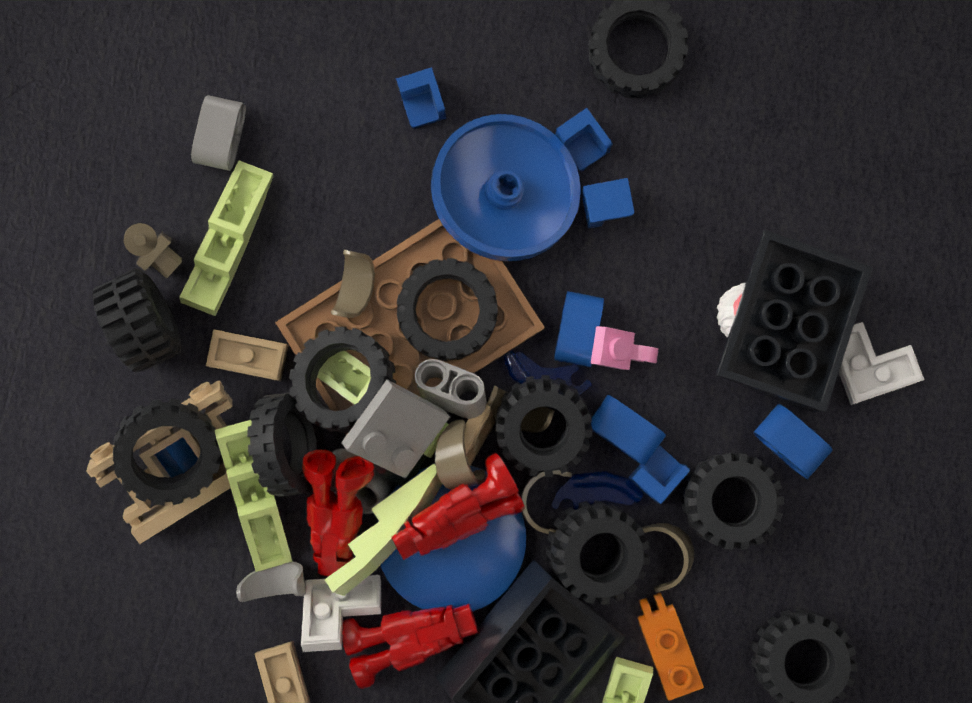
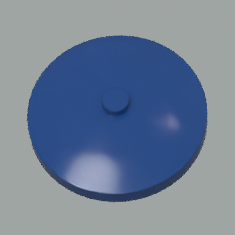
[431,114,581,261]
[378,466,526,611]

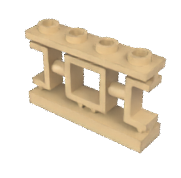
[86,380,232,544]

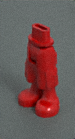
[302,449,374,576]
[391,453,525,560]
[342,604,478,689]

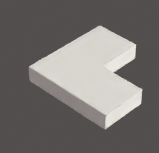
[839,322,924,405]
[301,575,381,652]

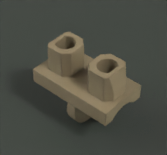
[123,223,182,278]

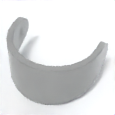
[236,562,306,602]

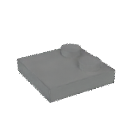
[342,379,450,478]

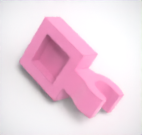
[591,326,658,370]

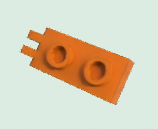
[637,593,704,701]

